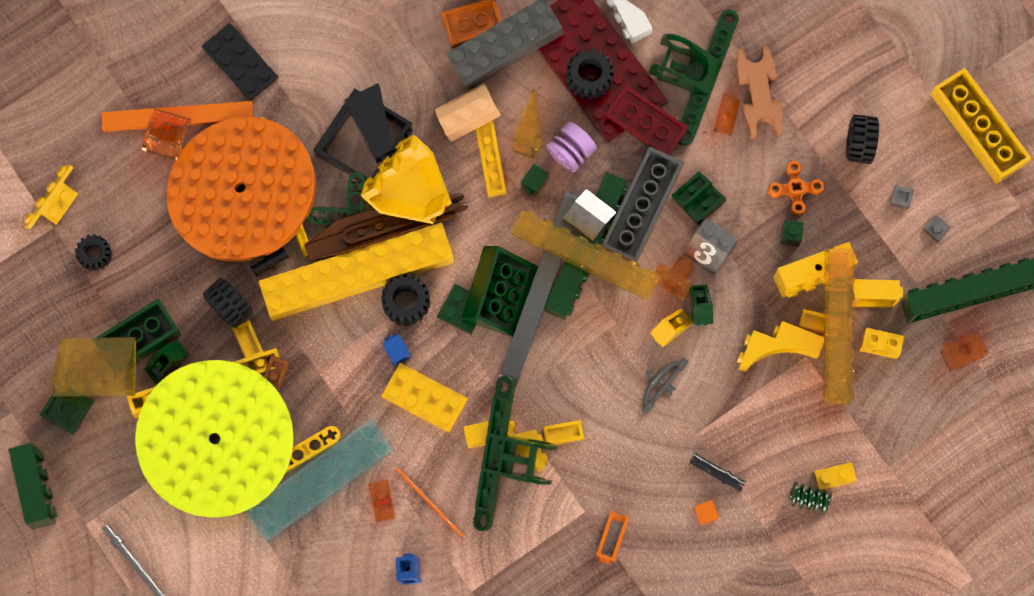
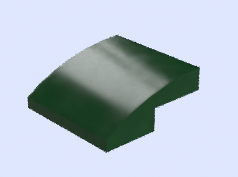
[671,171,726,225]

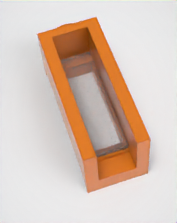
[596,510,629,565]

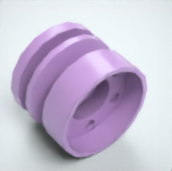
[546,122,597,173]

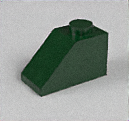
[688,284,713,326]
[144,340,189,384]

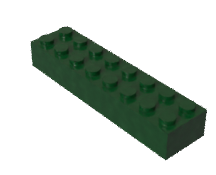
[900,258,1034,324]

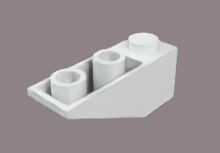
[606,0,652,44]

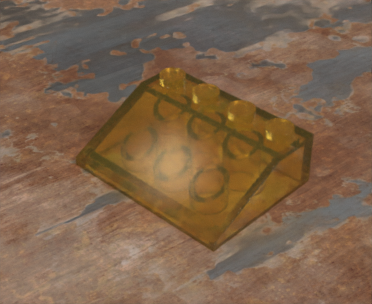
[53,337,136,397]

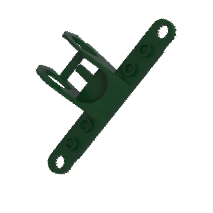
[649,10,739,146]
[473,376,558,531]

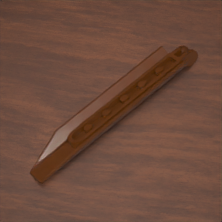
[304,192,468,261]

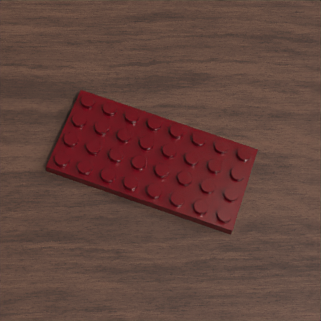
[538,0,668,144]

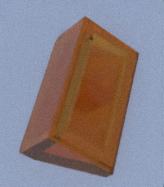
[713,93,741,136]

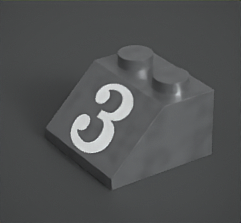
[683,218,738,275]

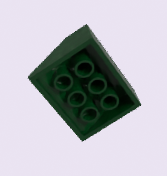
[461,246,538,337]

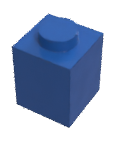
[382,334,411,366]

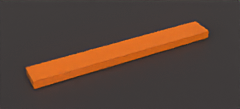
[102,101,254,132]

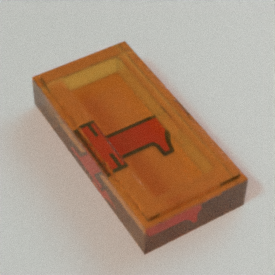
[369,480,395,523]

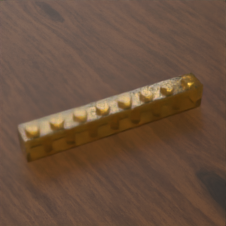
[511,210,660,301]
[824,248,855,404]

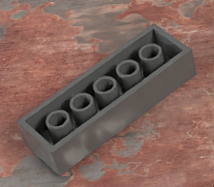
[446,0,564,91]
[600,146,684,268]

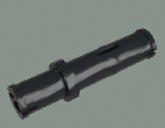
[689,453,747,492]

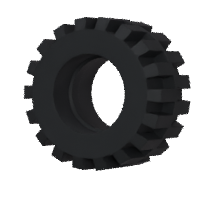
[566,49,614,101]
[846,114,879,164]
[381,274,430,326]
[203,278,253,328]

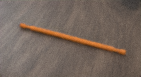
[396,468,463,537]

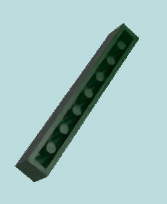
[544,172,629,320]

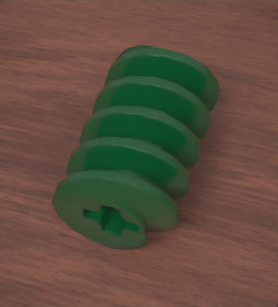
[788,481,832,515]

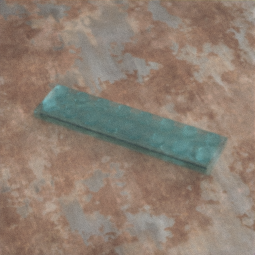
[245,418,395,543]

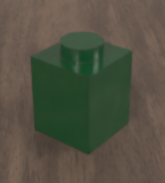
[521,164,549,197]
[780,220,804,246]

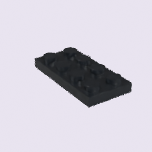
[201,23,278,101]

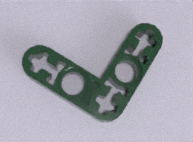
[308,171,366,225]

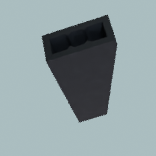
[344,83,393,164]

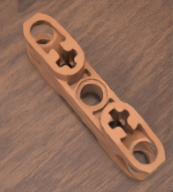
[735,46,783,140]

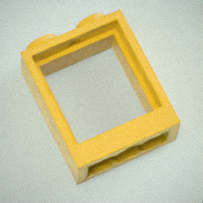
[847,279,903,308]

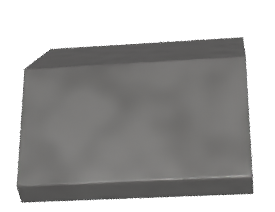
[563,189,617,242]

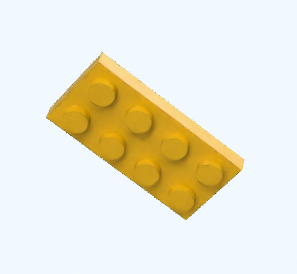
[381,363,468,433]

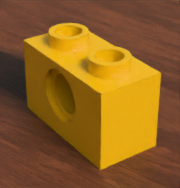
[859,328,904,359]

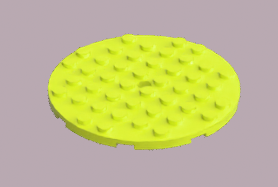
[136,360,293,517]

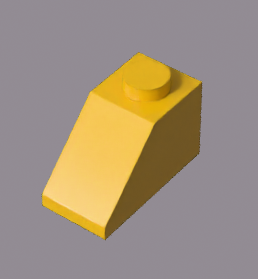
[650,308,693,347]

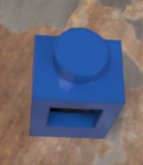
[396,553,422,585]

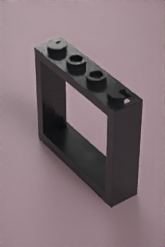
[313,88,413,182]

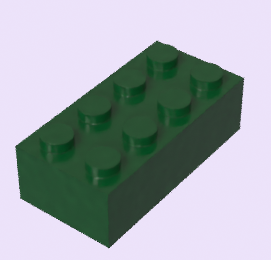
[92,299,182,376]
[8,443,58,530]

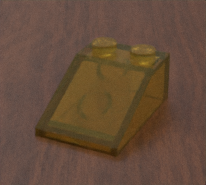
[513,89,543,159]

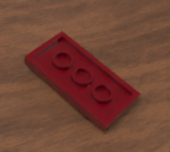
[604,85,688,155]

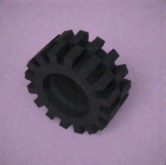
[75,234,112,271]

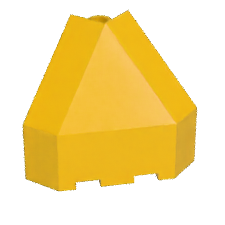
[361,135,452,224]

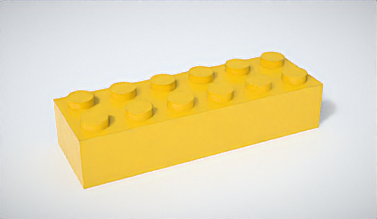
[930,68,1032,185]

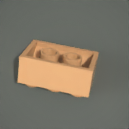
[434,83,501,142]

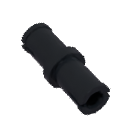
[250,247,289,277]

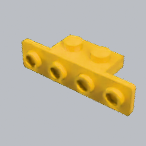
[23,165,78,229]

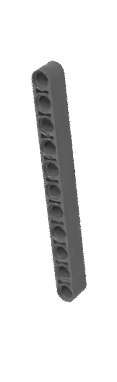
[498,191,580,387]

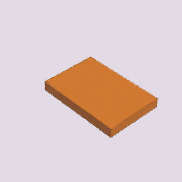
[441,0,502,48]

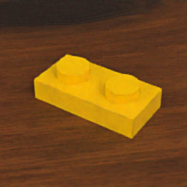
[813,462,857,490]

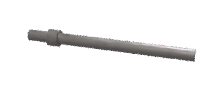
[102,524,166,596]

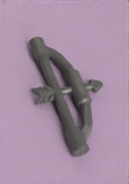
[641,357,689,414]

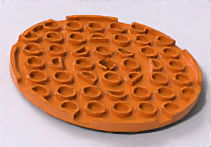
[166,117,316,262]

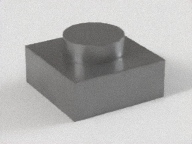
[890,185,914,209]
[923,215,951,242]

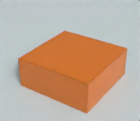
[694,500,719,526]

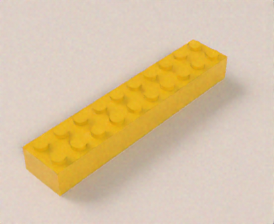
[259,222,454,321]

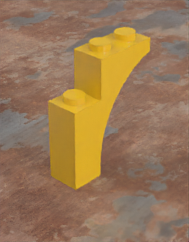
[737,321,825,372]
[463,420,548,472]

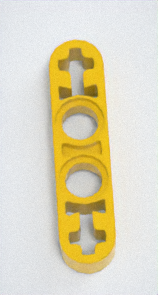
[286,426,341,473]

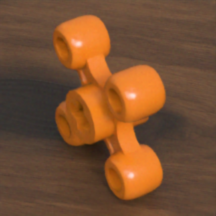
[767,161,824,217]

